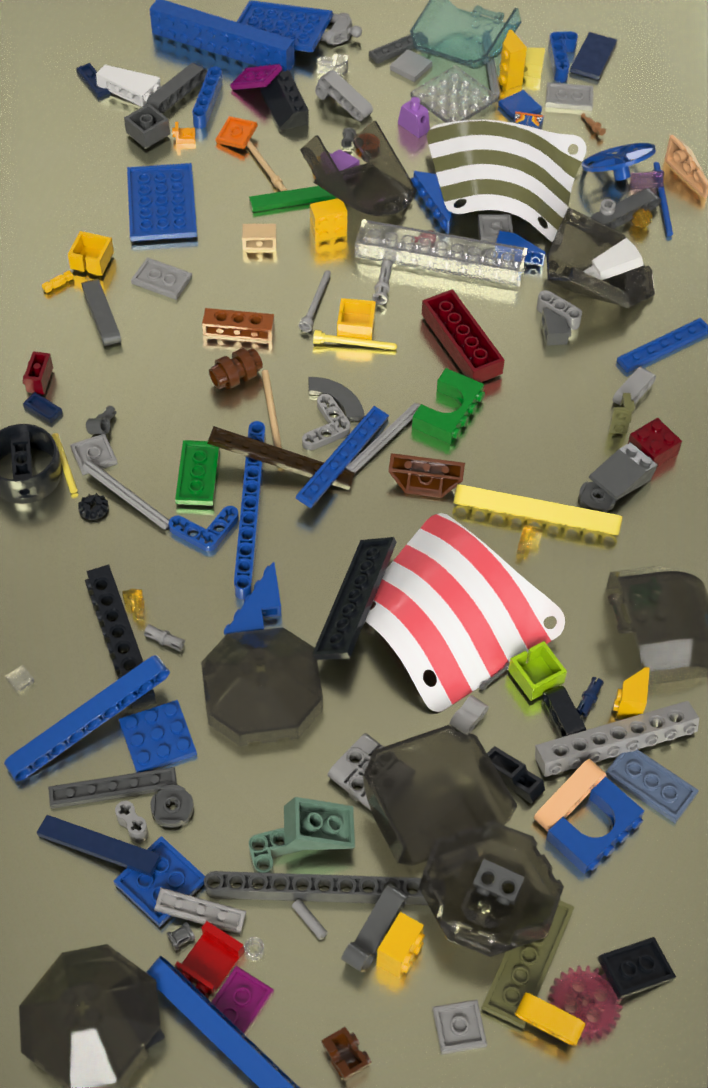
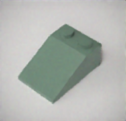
[284,797,355,850]

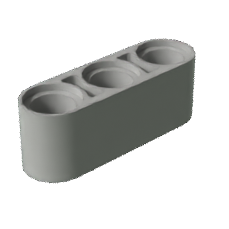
[537,290,582,330]
[612,367,656,405]

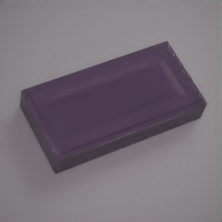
[630,171,664,190]

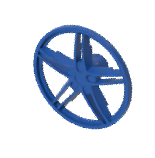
[582,143,656,181]

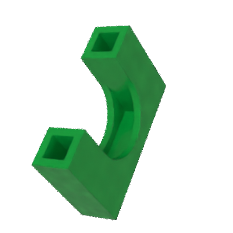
[412,368,485,445]

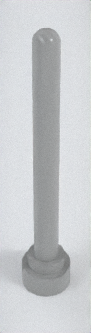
[298,270,331,332]

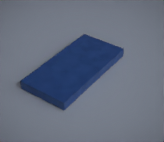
[570,32,618,80]

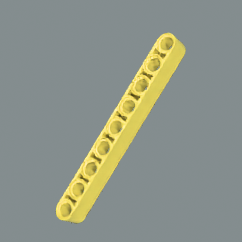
[453,484,623,535]

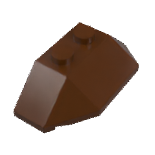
[388,453,465,498]

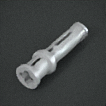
[372,260,392,305]

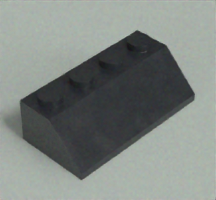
[260,70,309,131]

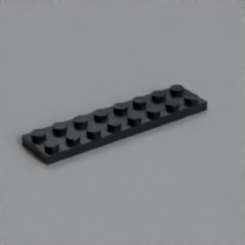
[312,537,397,660]

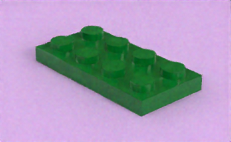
[175,440,220,506]

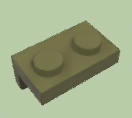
[609,393,634,433]

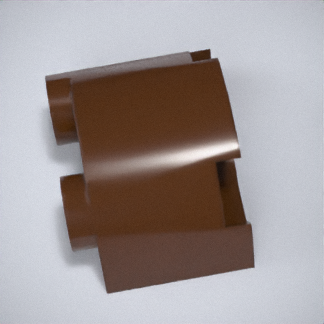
[321,1027,372,1081]

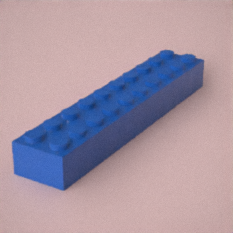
[149,0,295,72]

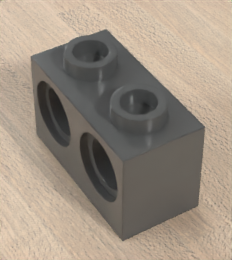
[473,859,525,906]

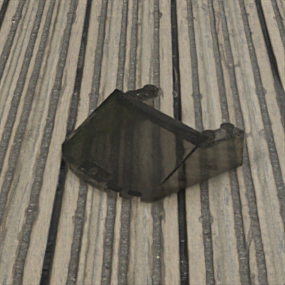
[300,121,417,216]

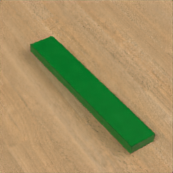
[249,182,348,212]

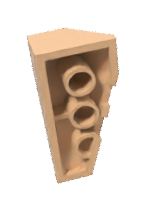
[664,135,708,198]

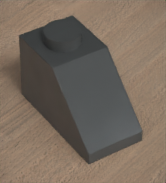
[541,308,571,346]

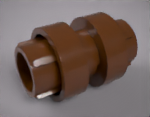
[209,348,263,389]

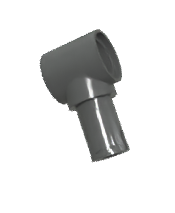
[86,405,117,434]

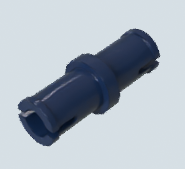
[576,677,604,717]

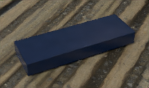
[76,63,111,98]

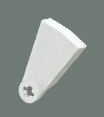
[581,238,644,286]

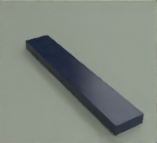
[36,815,161,877]

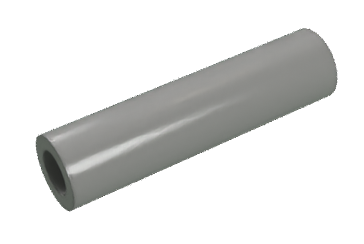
[292,899,328,940]

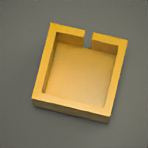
[310,198,347,242]
[68,231,114,276]
[337,298,376,340]
[376,912,425,979]

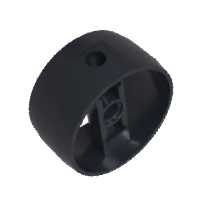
[0,424,62,504]

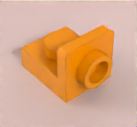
[172,122,195,144]

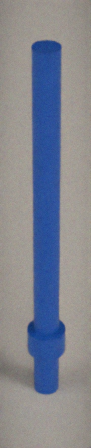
[653,162,673,236]

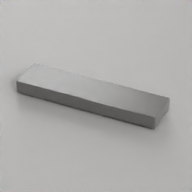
[154,888,246,934]

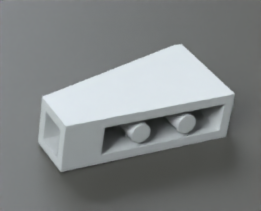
[96,65,161,107]

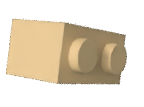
[242,224,276,250]

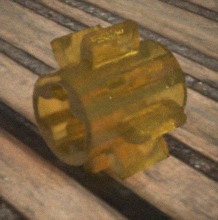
[632,208,653,229]

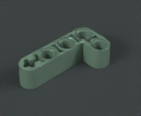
[249,828,302,873]

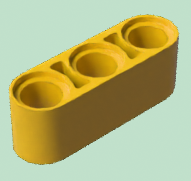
[515,992,586,1046]

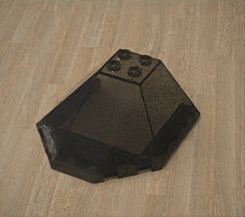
[547,207,655,308]

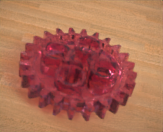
[547,965,623,1042]

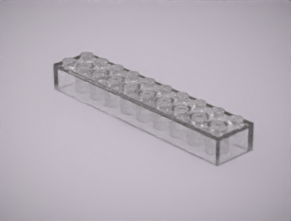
[355,219,527,287]

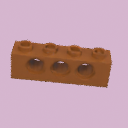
[202,308,275,342]

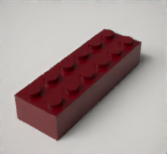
[421,289,505,382]

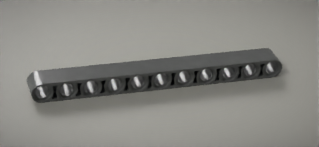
[204,871,445,905]

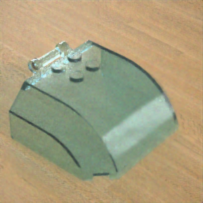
[410,0,522,69]

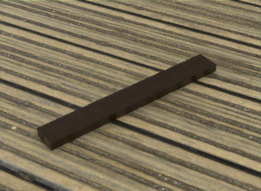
[207,426,355,490]

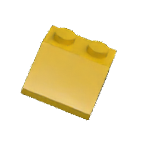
[613,667,650,720]

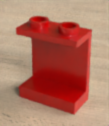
[175,921,244,996]

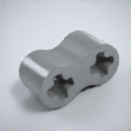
[449,695,489,736]
[115,801,148,843]

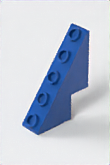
[411,171,456,234]
[224,562,282,643]

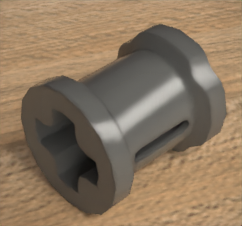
[341,127,357,149]
[166,922,195,951]

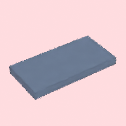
[605,749,699,824]

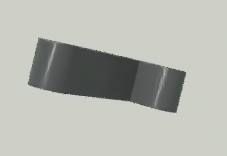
[341,883,409,972]

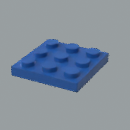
[119,700,197,773]
[113,836,205,927]

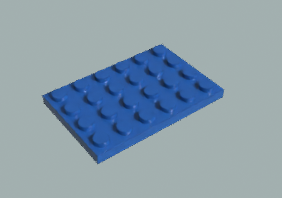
[237,0,333,52]
[127,163,197,241]

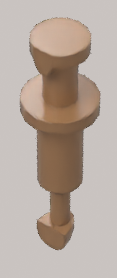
[581,112,606,136]

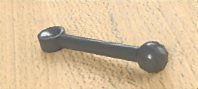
[479,662,509,691]

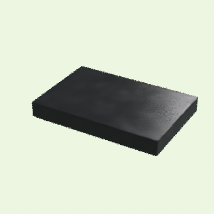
[597,937,676,999]

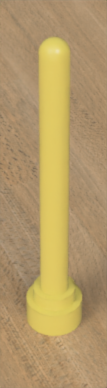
[313,330,397,350]

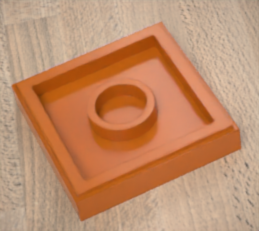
[215,116,258,149]

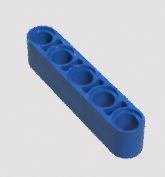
[192,66,223,129]

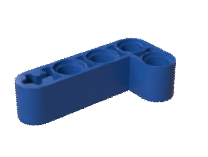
[548,31,578,83]

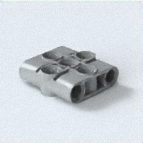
[327,733,415,815]

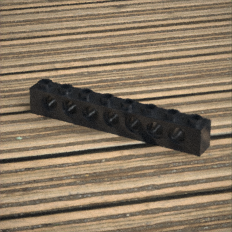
[85,564,156,710]

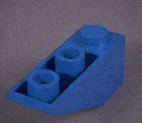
[494,231,546,266]

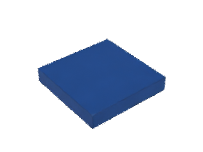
[498,90,542,119]

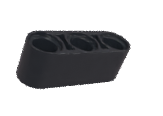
[543,686,586,737]

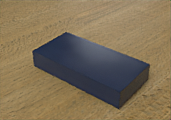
[23,392,63,424]

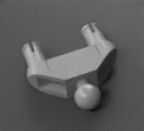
[320,13,362,45]

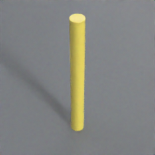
[51,433,78,493]

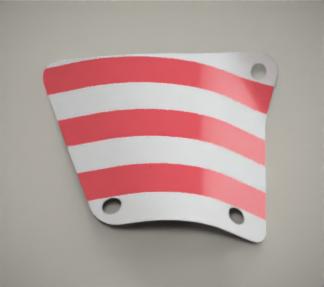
[365,513,565,712]

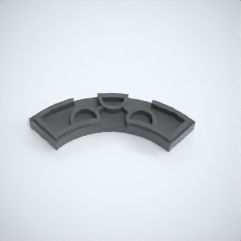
[308,377,365,421]

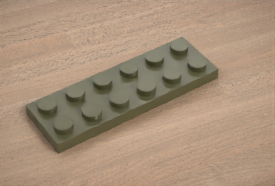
[482,889,574,1029]

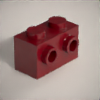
[23,351,53,394]

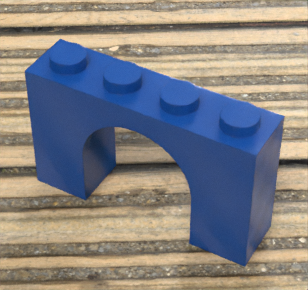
[546,777,644,874]

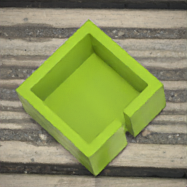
[508,641,567,701]

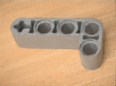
[315,70,373,121]

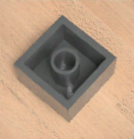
[124,104,170,149]

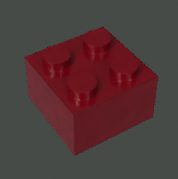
[628,417,682,467]

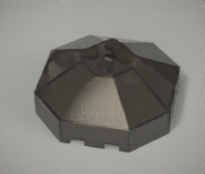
[201,627,323,746]
[419,821,564,957]
[19,944,161,1088]

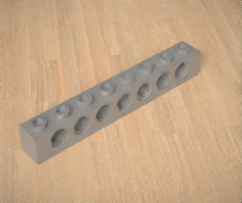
[535,701,699,777]

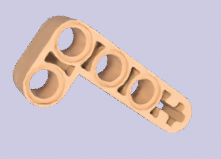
[533,759,607,832]

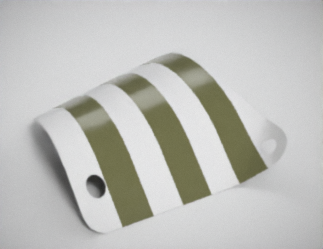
[427,120,586,245]

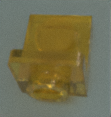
[517,525,543,555]
[122,589,145,620]

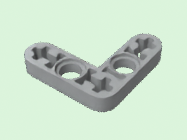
[302,394,351,451]

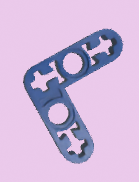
[169,506,239,551]

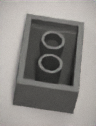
[589,443,658,500]

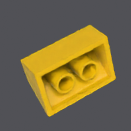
[498,29,527,90]

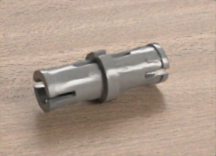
[144,624,185,651]

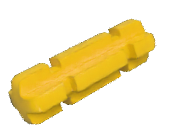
[42,270,74,293]

